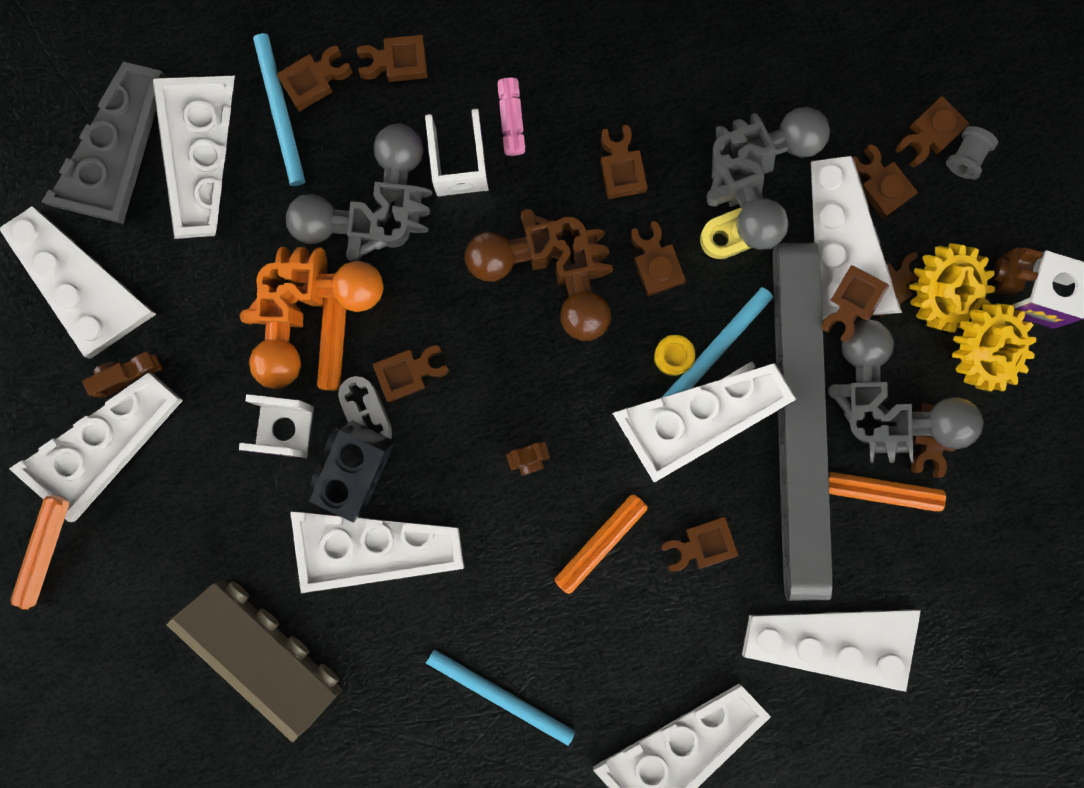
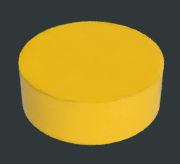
[654,335,695,376]

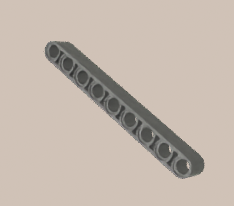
[773,242,832,601]

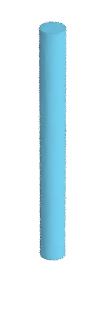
[253,33,305,186]
[662,287,773,398]
[426,649,576,746]

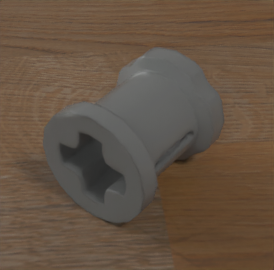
[946,126,998,180]

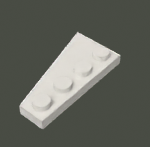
[153,76,235,239]
[811,156,902,319]
[0,206,156,359]
[613,363,797,482]
[9,373,183,522]
[291,512,464,593]
[742,609,921,692]
[593,684,770,788]

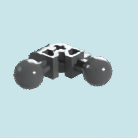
[707,107,830,250]
[286,123,432,262]
[828,319,984,463]

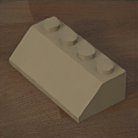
[167,580,343,743]

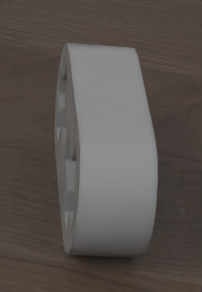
[338,376,392,439]

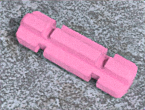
[498,78,525,156]

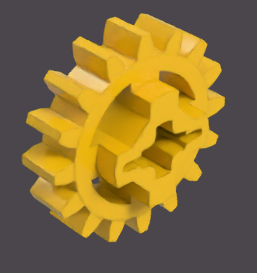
[909,243,995,332]
[952,303,1036,392]

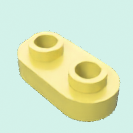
[700,208,752,259]

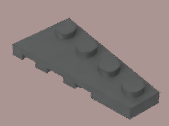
[41,62,166,224]

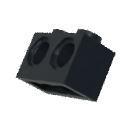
[310,420,396,523]

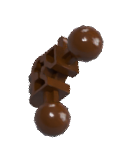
[465,209,613,341]

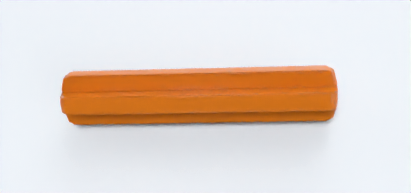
[317,273,346,391]
[828,472,946,511]
[11,494,69,609]
[555,494,648,594]

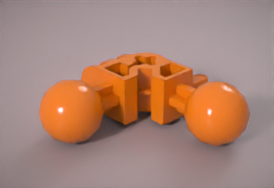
[240,247,384,389]

